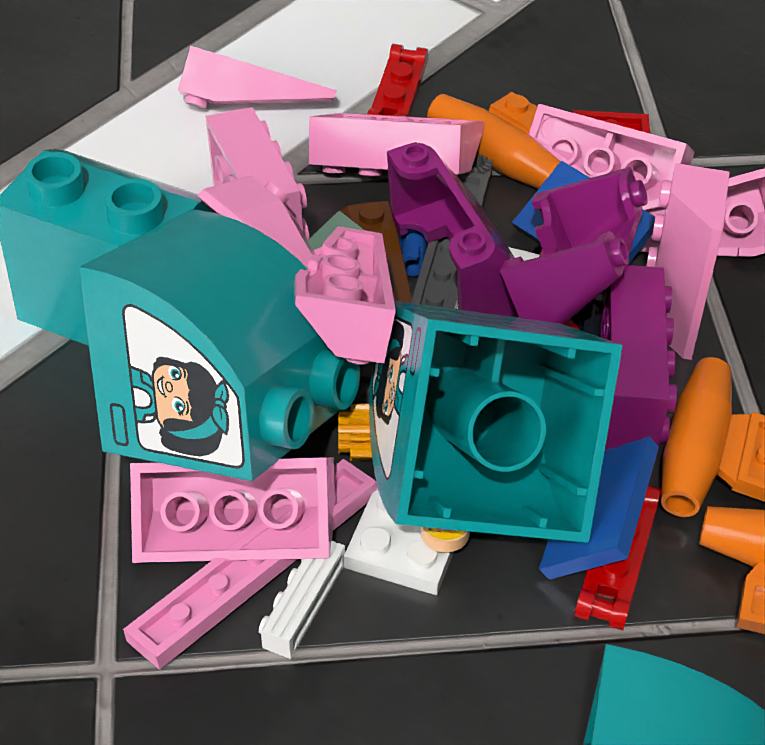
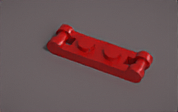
[367,44,428,117]
[574,485,661,631]

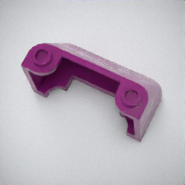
[387,142,519,318]
[500,167,648,325]

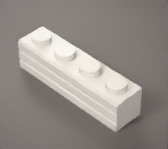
[259,540,345,659]

